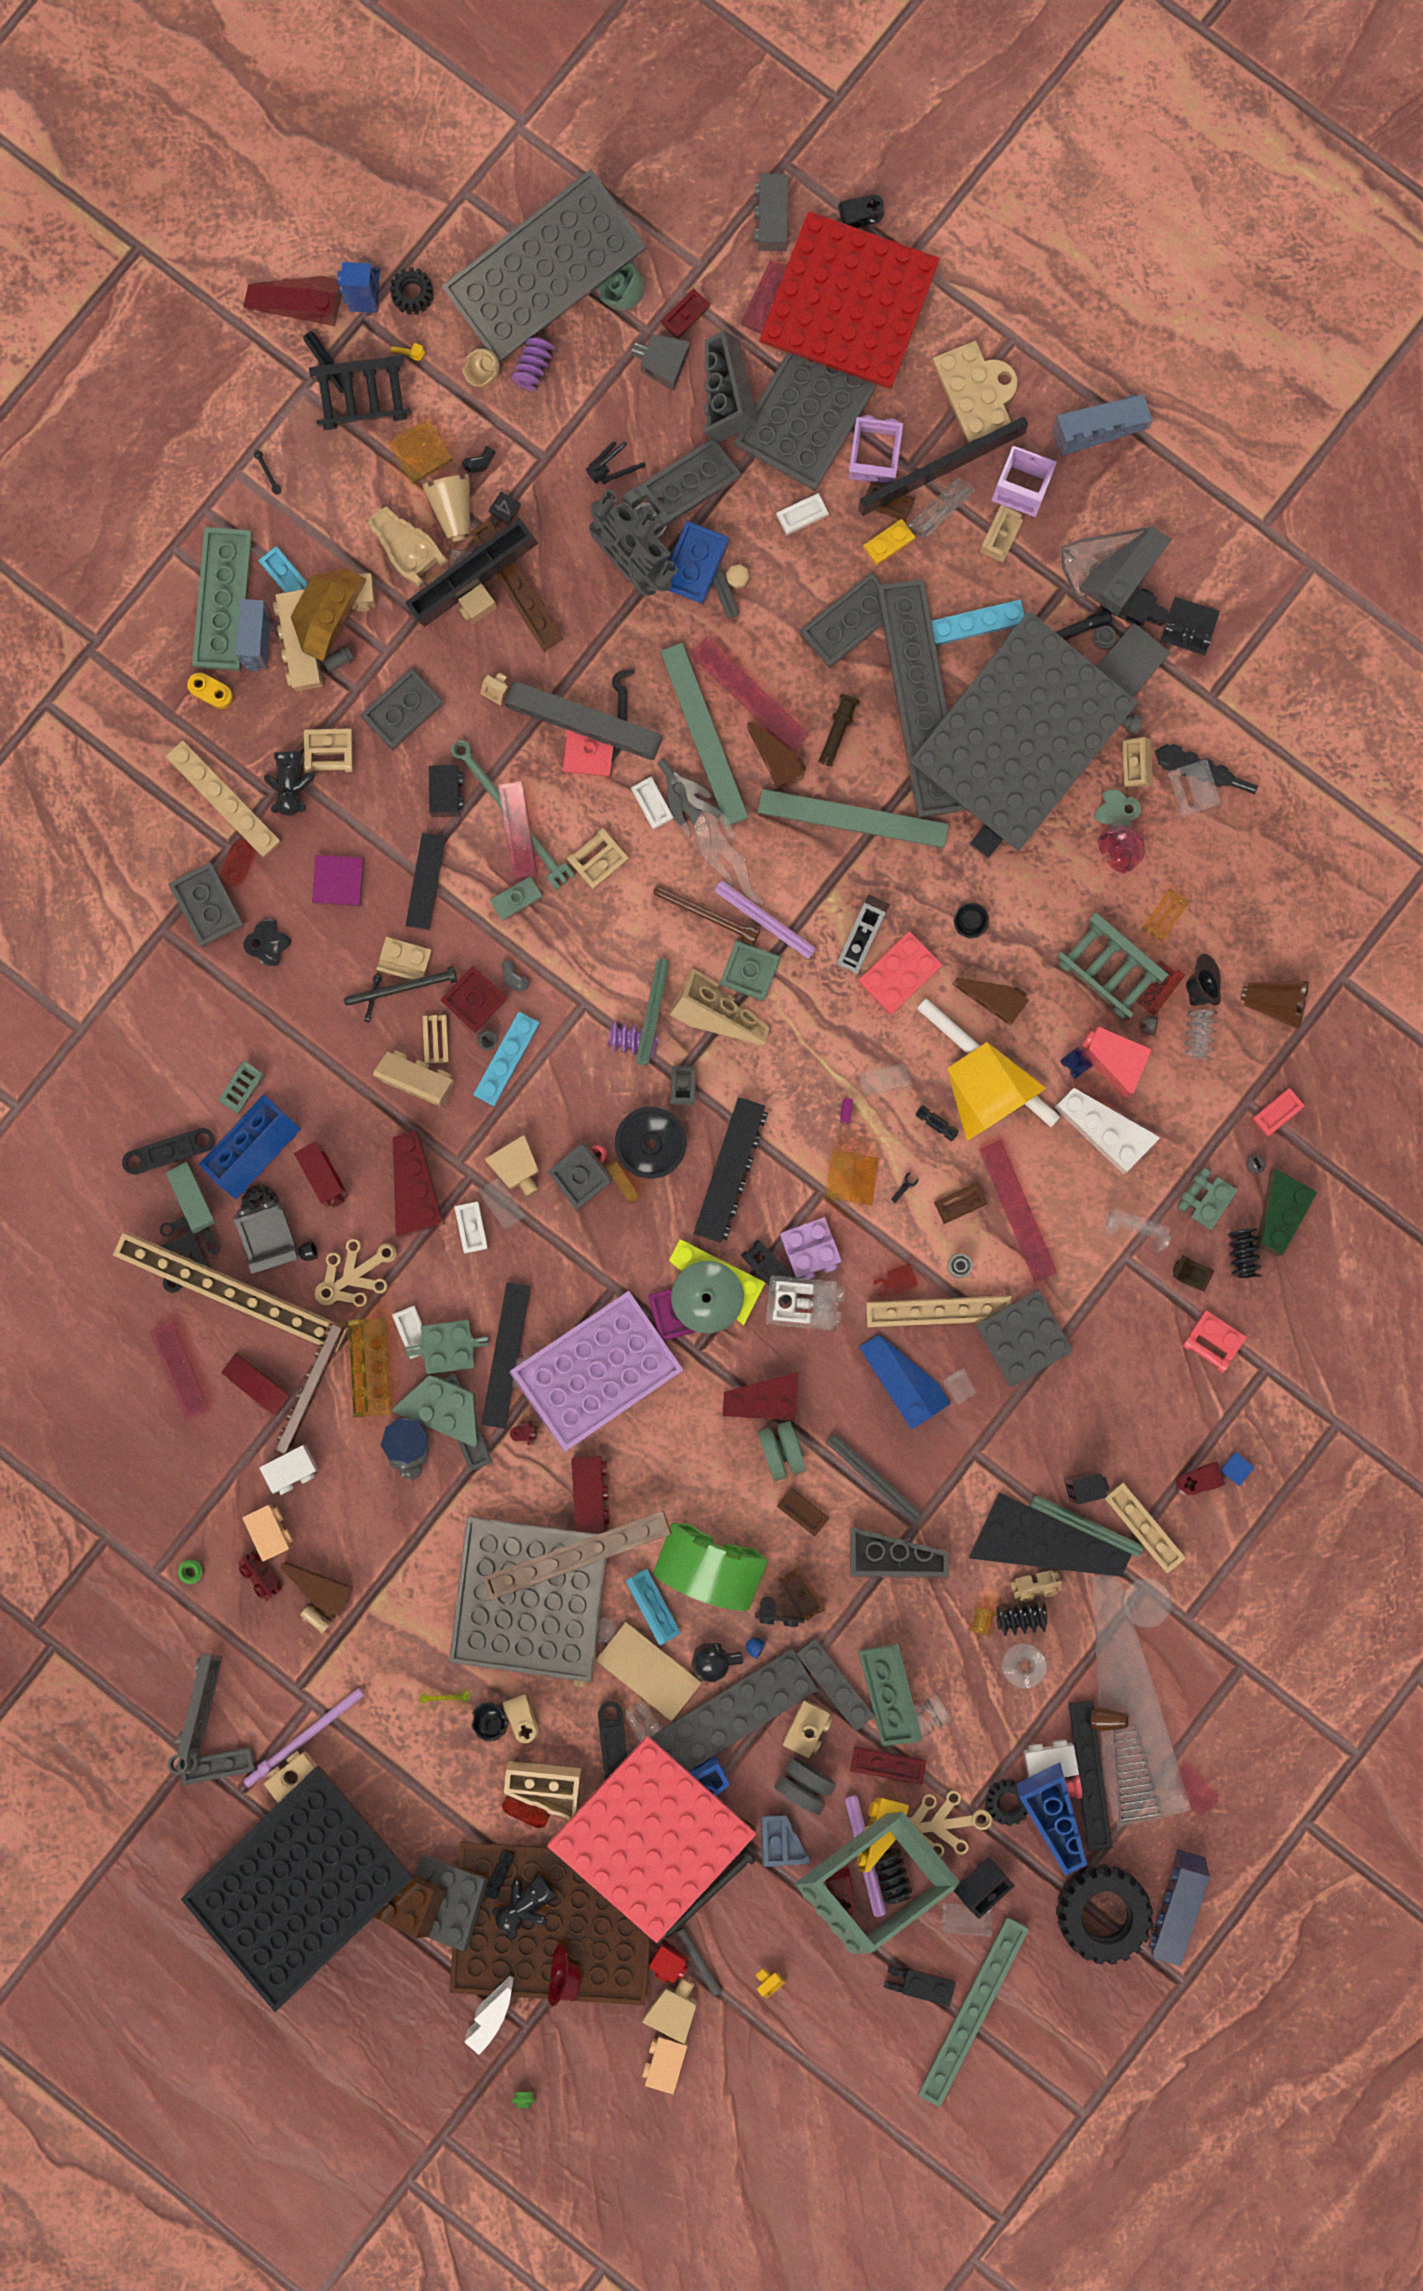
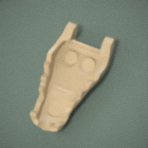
[368,507,448,588]

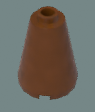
[1241,981,1309,1028]

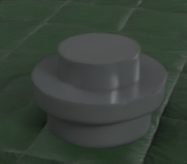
[1093,625,1117,649]

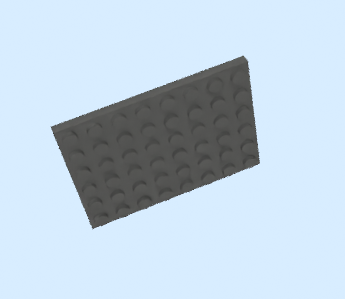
[909,611,1138,851]

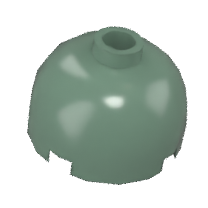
[598,263,645,311]

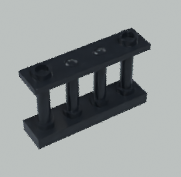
[309,355,412,430]

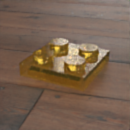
[388,419,453,485]

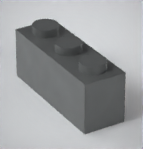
[754,174,788,251]

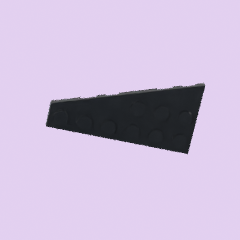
[969,1492,1131,1577]

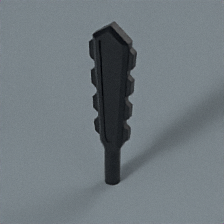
[1154,744,1258,795]

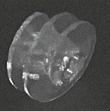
[1002,1643,1047,1689]

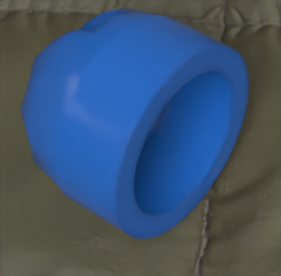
[746,1637,766,1659]

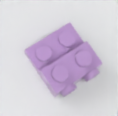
[780,1217,842,1281]

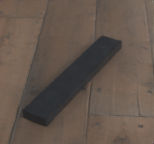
[481,1282,531,1429]
[1068,1700,1112,1851]

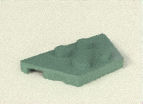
[392,1375,479,1447]

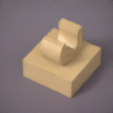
[480,672,508,706]

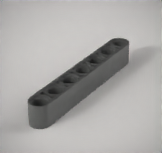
[504,682,663,760]

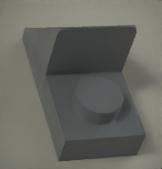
[671,1066,696,1105]

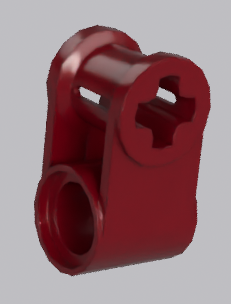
[1176,1461,1226,1495]
[826,1867,855,1916]

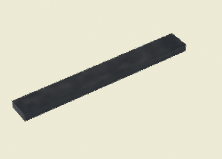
[858,417,1028,516]

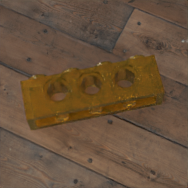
[348,1318,392,1417]

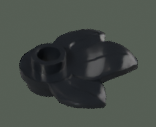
[243,919,291,966]

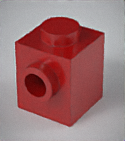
[648,1942,688,1983]

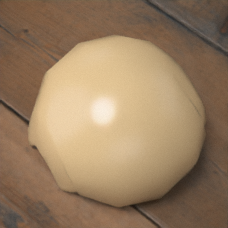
[463,349,500,387]

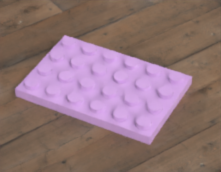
[509,1291,683,1452]

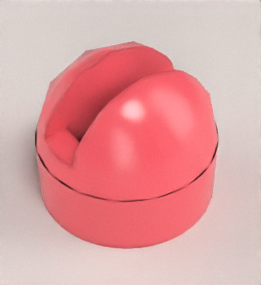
[590,1145,608,1164]

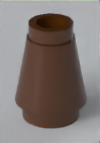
[1091,1707,1129,1732]

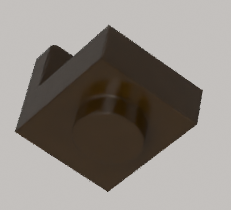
[1173,1255,1214,1292]

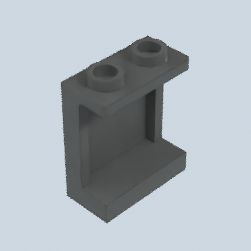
[233,1199,299,1274]

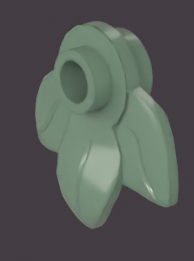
[1094,790,1141,838]

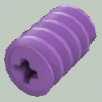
[511,337,555,391]
[608,1021,659,1058]

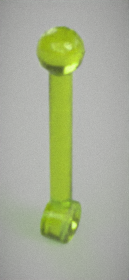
[419,1692,470,1704]

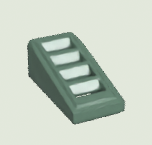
[218,1061,265,1114]

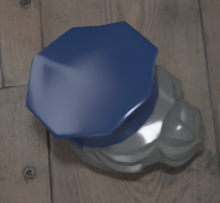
[381,1418,429,1480]

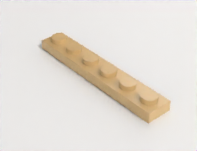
[165,740,282,859]
[866,1295,1011,1327]

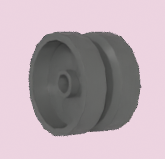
[774,1756,837,1815]

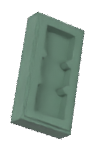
[490,876,543,921]

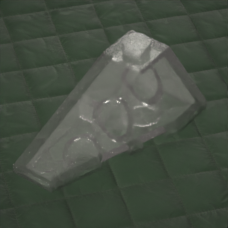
[1061,526,1157,599]

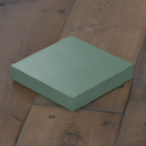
[719,940,781,1002]

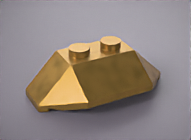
[291,568,366,662]

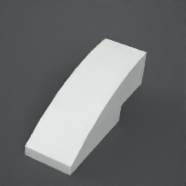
[465,1976,514,2054]

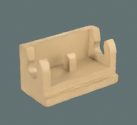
[980,505,1023,563]

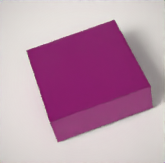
[840,1098,853,1125]

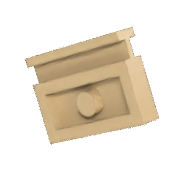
[376,937,432,980]

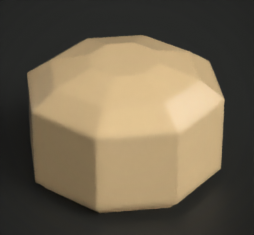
[726,564,749,589]

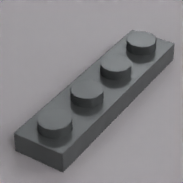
[796,1638,875,1731]

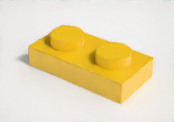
[863,519,915,566]

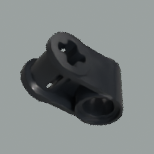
[838,194,884,228]

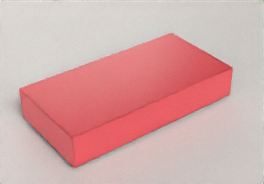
[1252,1088,1305,1137]

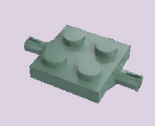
[406,1319,488,1374]

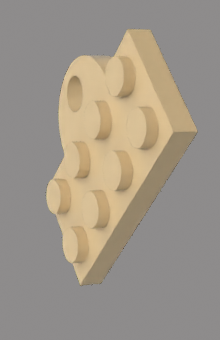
[932,341,1017,444]

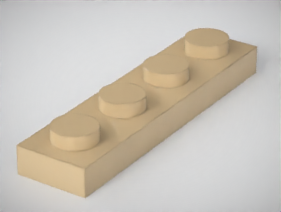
[1104,1483,1186,1574]

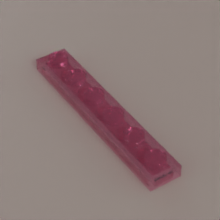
[690,637,809,752]
[979,1140,1057,1282]

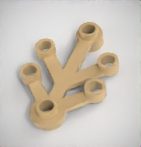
[315,1239,398,1307]
[907,1790,992,1857]

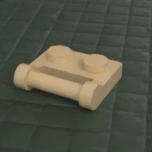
[304,729,353,773]
[566,827,629,890]

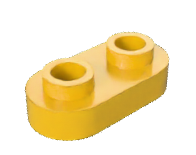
[187,673,233,709]

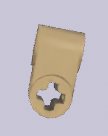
[503,1694,539,1743]

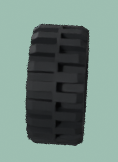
[1056,1864,1153,1965]

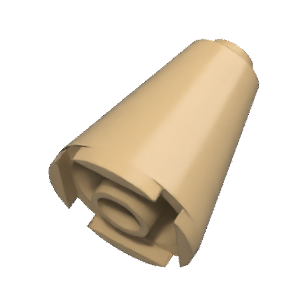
[423,474,470,542]

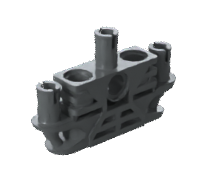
[589,489,678,596]

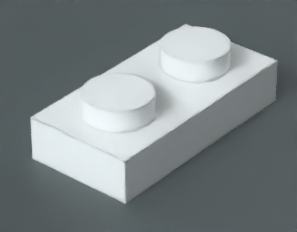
[454,1202,488,1254]

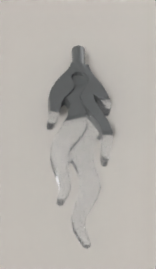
[657,758,765,905]

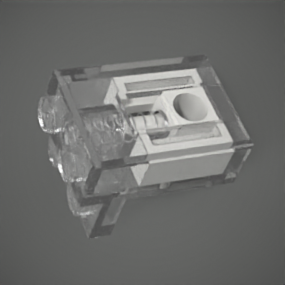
[766,1276,844,1331]

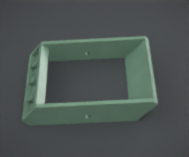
[795,1812,959,1954]

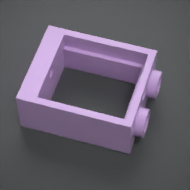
[848,415,903,484]
[992,446,1057,517]

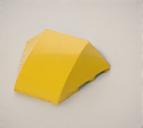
[947,1042,1047,1141]

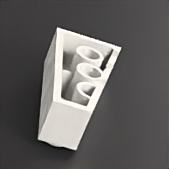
[1054,1088,1160,1174]

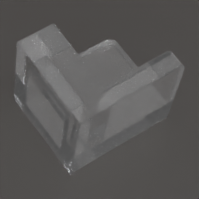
[942,1368,976,1406]

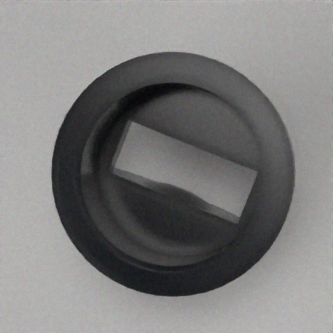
[298,1241,318,1261]

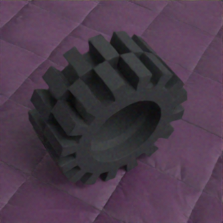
[390,267,434,315]
[986,1779,1028,1826]

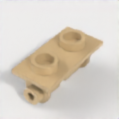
[1010,1570,1062,1603]

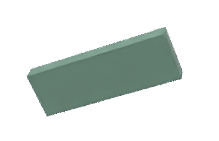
[166,1161,216,1234]

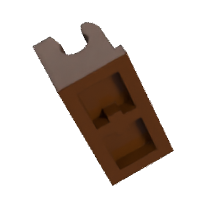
[779,1567,826,1621]

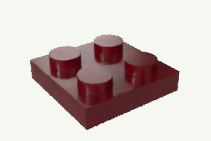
[440,966,508,1033]

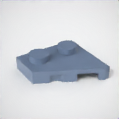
[760,1814,810,1867]

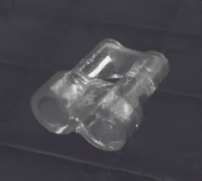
[623,1700,663,1744]

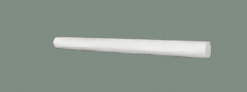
[917,998,1060,1127]

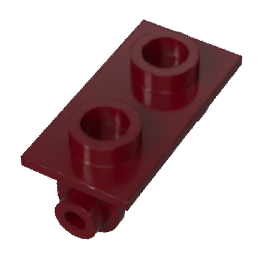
[510,1420,537,1445]
[238,1551,282,1602]

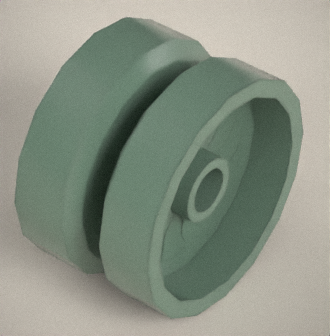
[757,1421,806,1482]

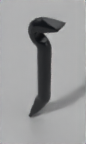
[611,670,635,764]

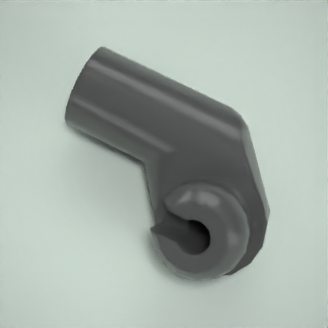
[502,961,529,991]

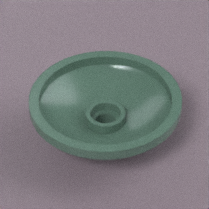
[671,1261,744,1333]

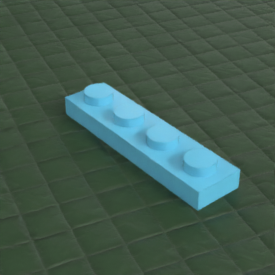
[931,599,1025,646]
[473,1012,540,1107]

